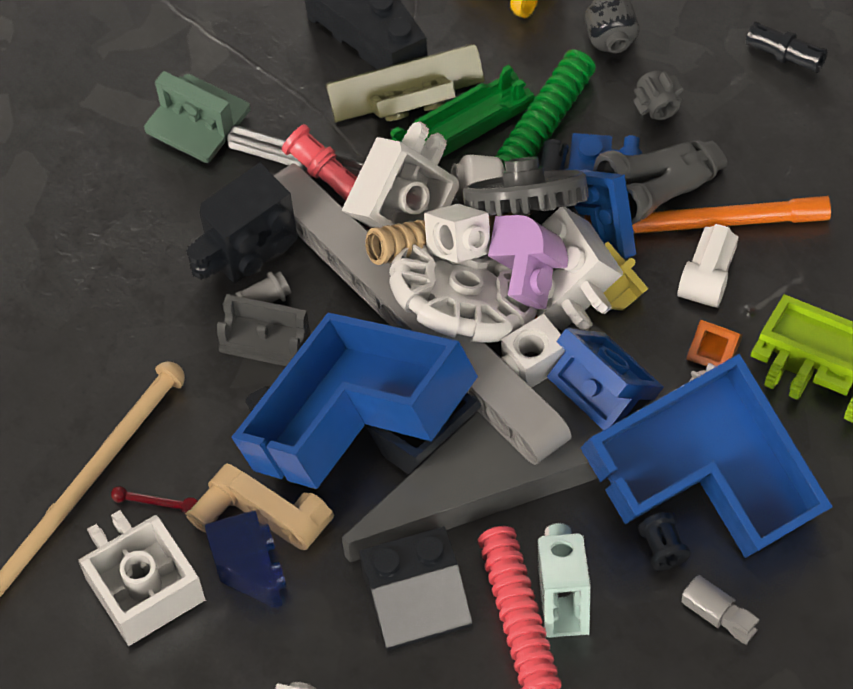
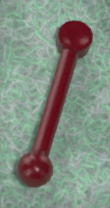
[111,486,198,516]

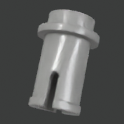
[236,272,291,303]

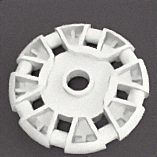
[389,244,537,343]

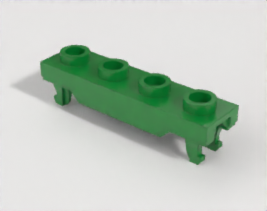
[390,64,536,158]

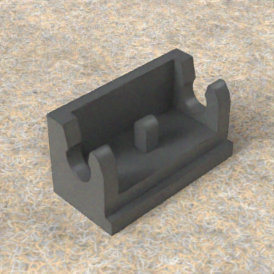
[217,294,310,366]

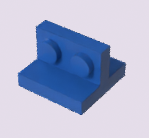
[547,328,664,430]

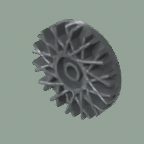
[463,157,589,217]

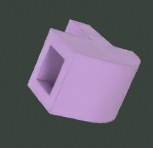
[488,215,568,309]

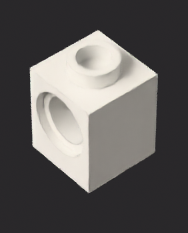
[424,204,490,263]
[501,314,566,388]

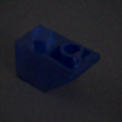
[204,510,287,608]

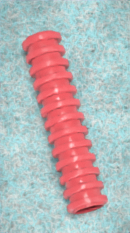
[478,526,562,689]

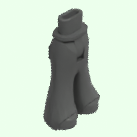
[593,140,727,225]

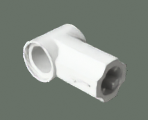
[677,224,739,308]

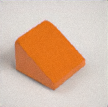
[686,320,743,367]

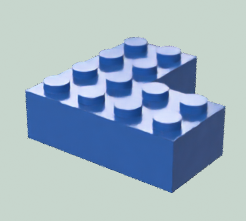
[231,312,478,489]
[580,354,832,558]

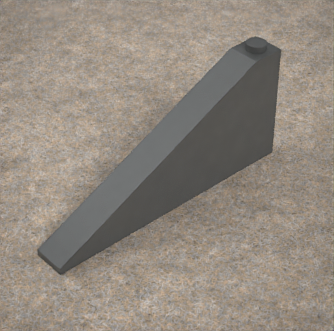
[342,324,676,562]

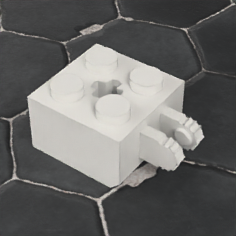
[341,121,459,228]
[536,207,623,331]
[78,510,205,646]

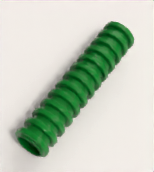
[494,49,596,171]

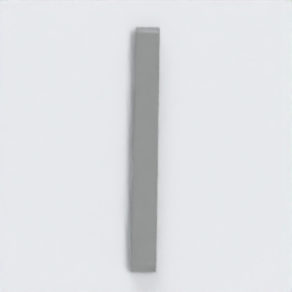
[274,163,572,465]

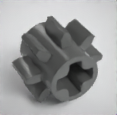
[633,70,684,120]

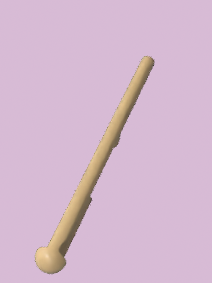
[0,361,185,597]

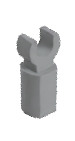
[682,575,759,645]

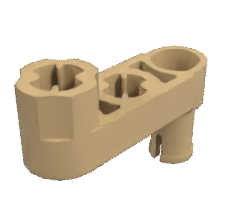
[186,464,334,550]

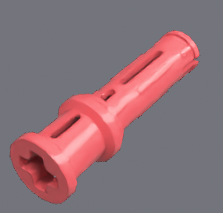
[281,124,357,201]

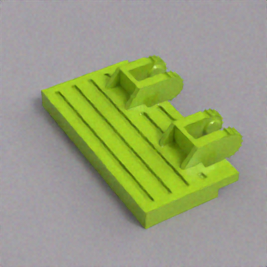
[750,294,853,423]

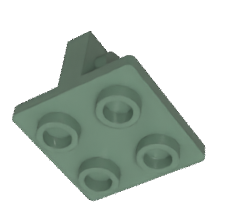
[144,71,251,163]

